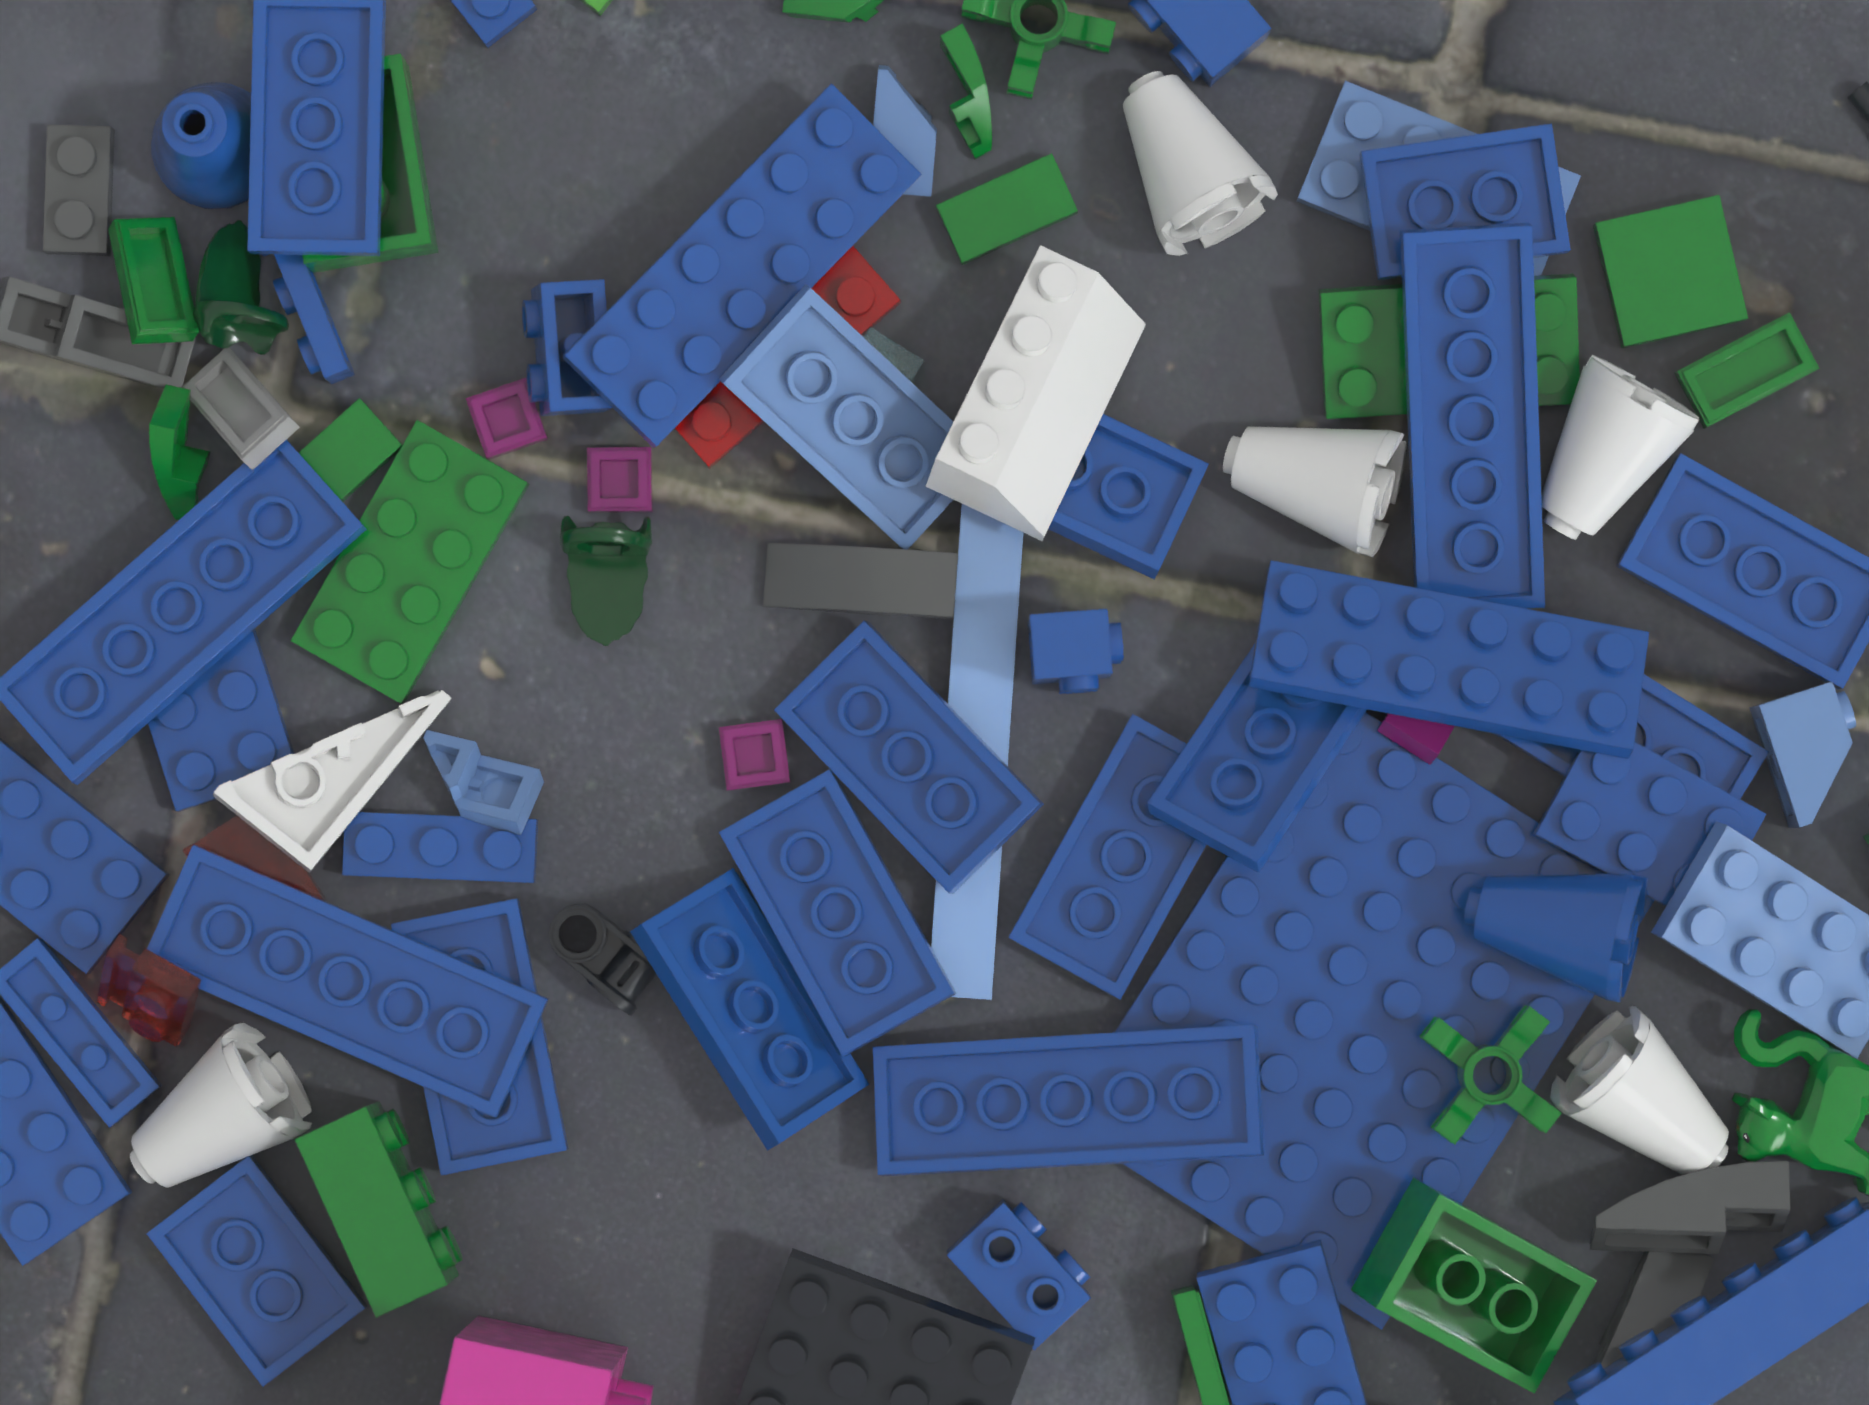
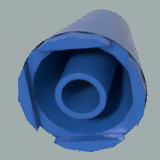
[151,82,251,209]
[1464,874,1648,1002]

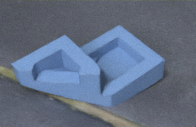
[873,65,937,197]
[423,730,544,835]

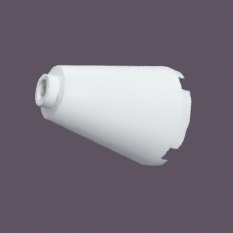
[1123,71,1278,256]
[1541,355,1700,540]
[1223,426,1407,557]
[1550,1006,1729,1175]
[130,1023,312,1188]

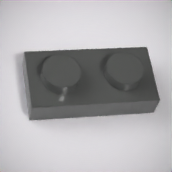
[43,125,115,256]

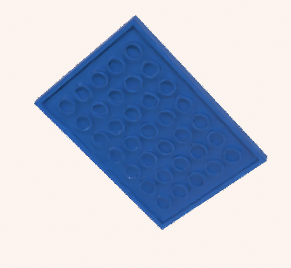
[1114,712,1654,1330]

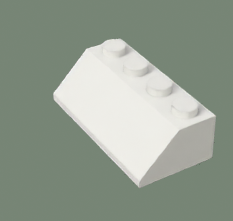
[926,245,1146,541]

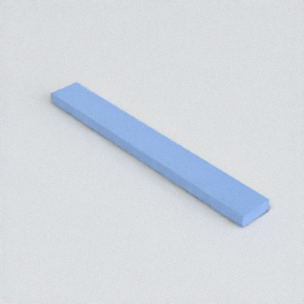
[931,504,1023,1000]

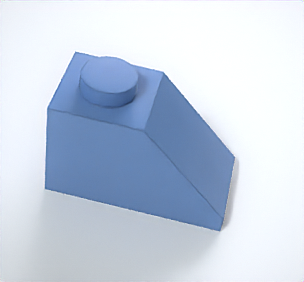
[1749,681,1856,828]

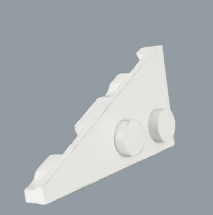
[213,690,451,873]

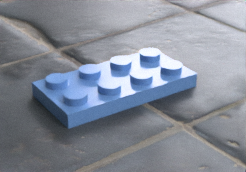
[1296,81,1581,276]
[718,284,953,549]
[1651,821,1869,1059]

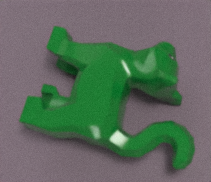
[1732,1009,1869,1197]

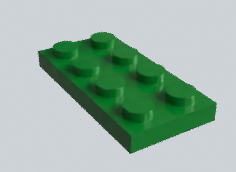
[1319,273,1580,419]
[291,420,530,704]

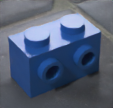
[522,279,612,416]
[1028,609,1124,694]
[946,1199,1091,1350]

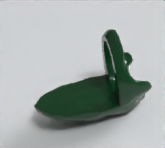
[193,220,289,355]
[560,516,652,646]

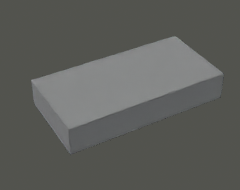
[182,347,300,470]

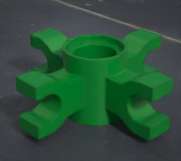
[961,0,1116,100]
[1418,1005,1562,1145]

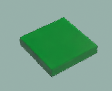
[1593,195,1748,349]

